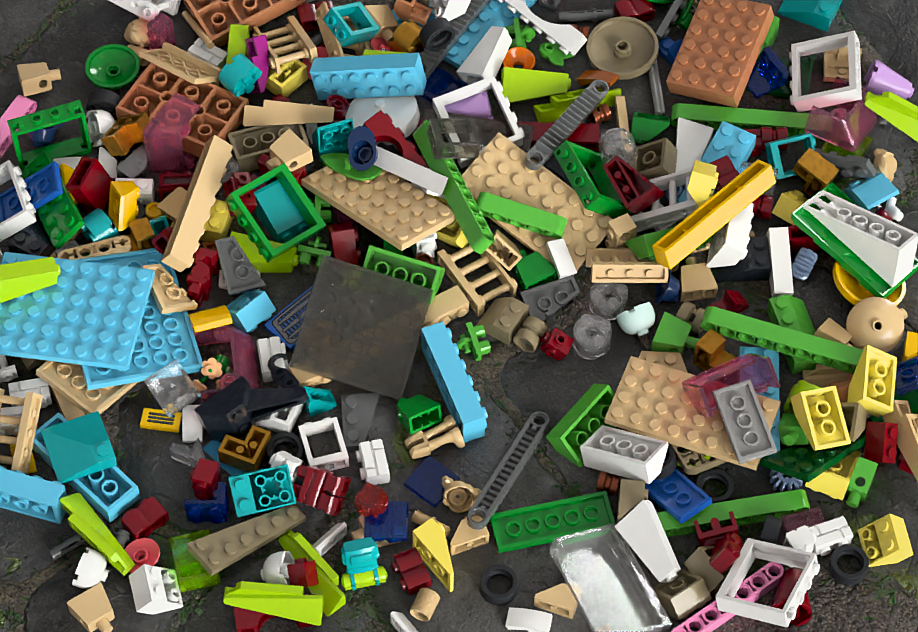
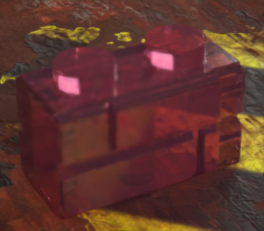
[147,13,176,50]

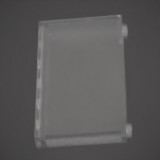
[550,523,672,632]

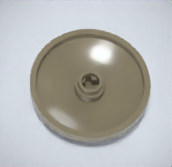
[587,17,659,80]

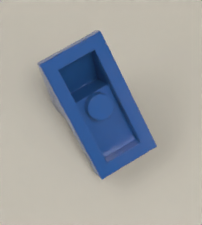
[658,36,683,66]

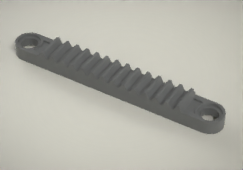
[420,0,490,79]
[524,79,609,171]
[467,411,549,530]

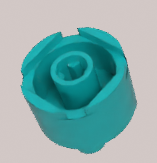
[218,54,262,97]
[81,208,120,251]

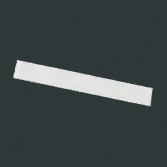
[373,146,448,195]

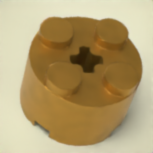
[388,19,425,53]

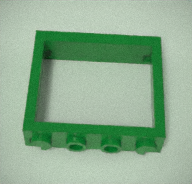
[7,100,93,172]
[553,140,633,219]
[226,163,326,263]

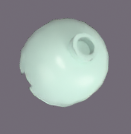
[616,302,655,337]

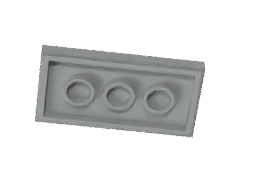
[712,379,777,464]

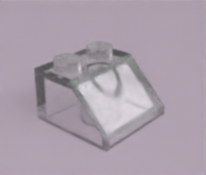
[144,359,202,417]

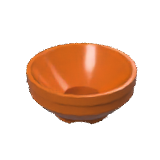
[502,47,535,70]

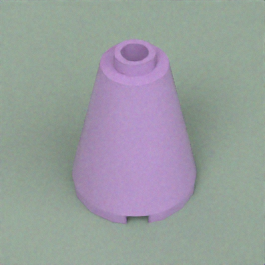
[861,59,914,100]
[444,91,494,121]

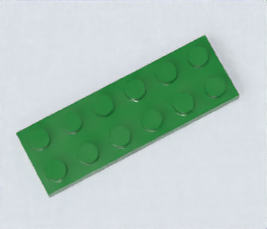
[20,150,85,249]
[490,491,616,553]

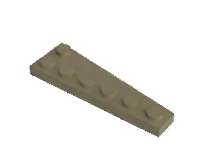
[186,504,306,576]

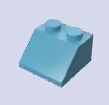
[844,173,899,210]
[226,290,276,333]

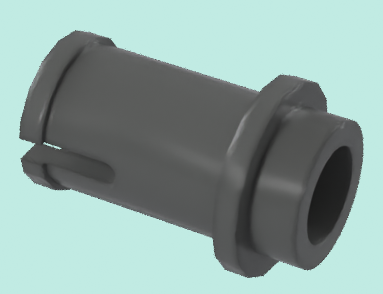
[114,529,130,549]

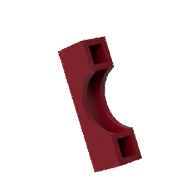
[363,110,428,183]
[233,593,316,632]

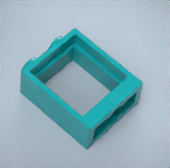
[323,2,380,47]
[764,133,816,180]

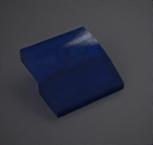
[364,501,408,543]

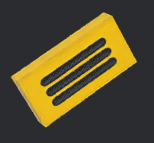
[140,408,182,433]

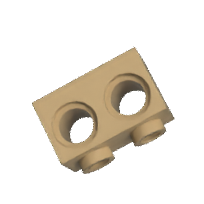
[605,213,637,248]

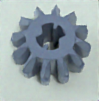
[791,247,818,280]
[769,470,803,492]

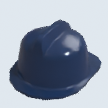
[28,123,65,147]
[348,126,378,171]
[655,269,681,303]

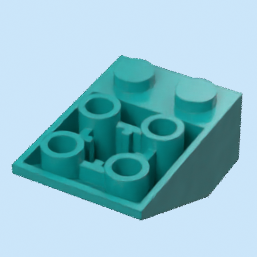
[312,118,354,162]
[227,464,296,517]

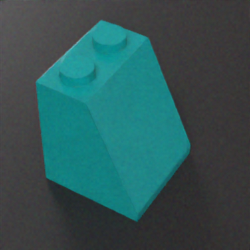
[254,180,310,243]

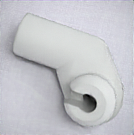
[885,197,903,221]

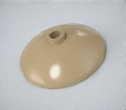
[846,297,904,353]

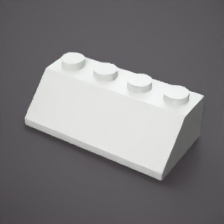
[706,203,754,268]
[580,425,668,484]

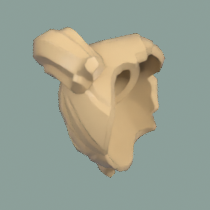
[124,16,156,48]
[873,148,897,182]
[441,475,482,513]

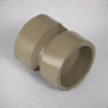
[676,300,705,334]
[513,316,548,353]

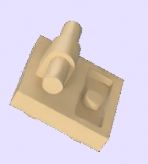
[823,47,862,83]

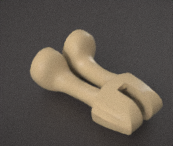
[404,414,465,459]

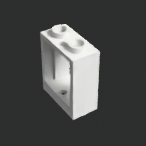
[298,417,349,471]

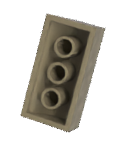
[227,124,309,172]

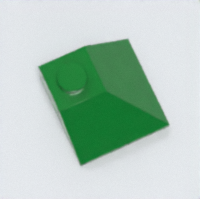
[630,112,671,143]

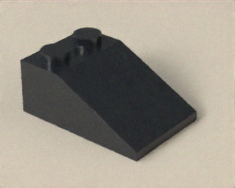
[7,216,56,257]
[711,236,772,283]

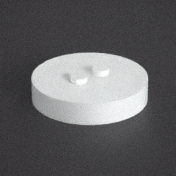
[345,96,420,145]

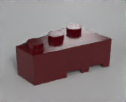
[602,156,666,215]

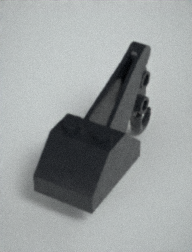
[194,353,309,440]

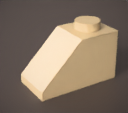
[450,516,489,556]
[534,583,581,619]

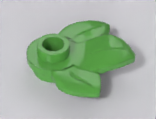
[539,42,574,67]

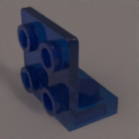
[746,46,789,98]
[184,482,229,524]

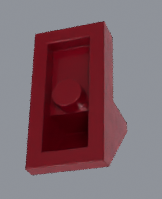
[708,290,750,313]

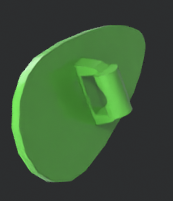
[321,153,382,181]

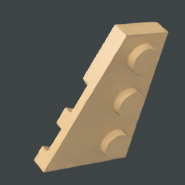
[142,263,198,314]

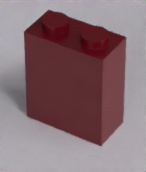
[65,157,113,213]

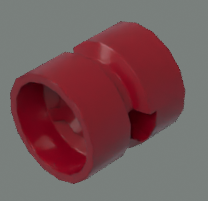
[322,95,350,126]
[760,127,788,151]
[752,195,774,220]

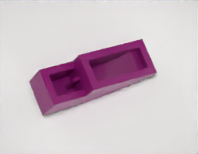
[245,34,269,94]

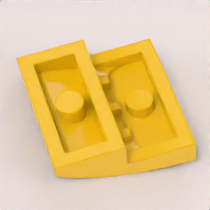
[188,305,232,333]

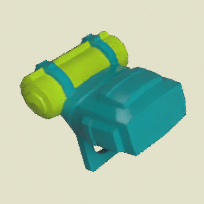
[341,537,388,591]

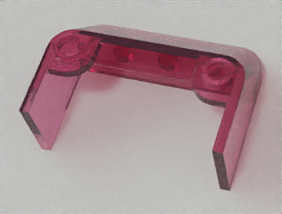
[804,77,878,151]
[143,92,201,173]
[193,324,260,403]
[682,353,781,418]

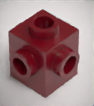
[540,328,574,361]

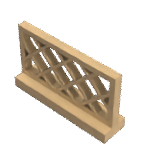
[139,42,222,86]

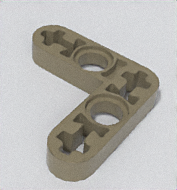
[668,443,727,475]

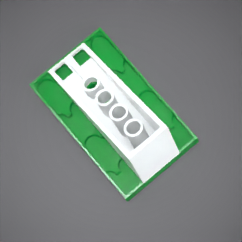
[791,182,918,298]

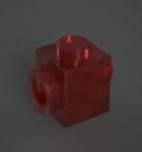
[354,482,389,518]

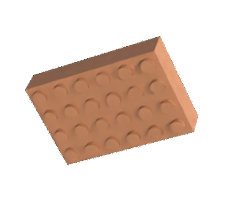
[182,0,307,48]
[666,0,774,108]
[116,63,249,158]

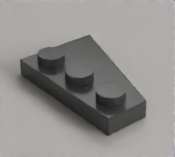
[655,0,687,42]
[814,148,877,179]
[215,236,266,296]
[520,275,580,321]
[341,393,380,450]

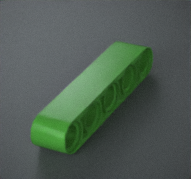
[476,192,567,239]

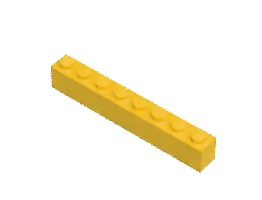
[652,159,776,269]

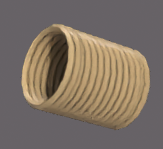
[410,588,440,621]

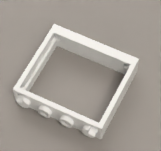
[789,31,862,112]
[433,76,525,169]
[0,160,36,242]
[715,538,820,627]

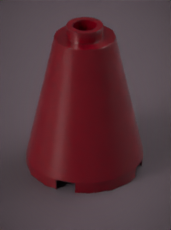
[771,568,812,626]

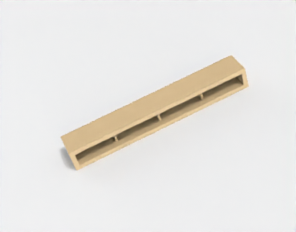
[161,135,233,272]

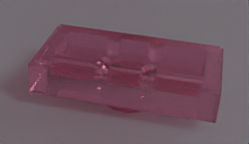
[781,507,825,533]

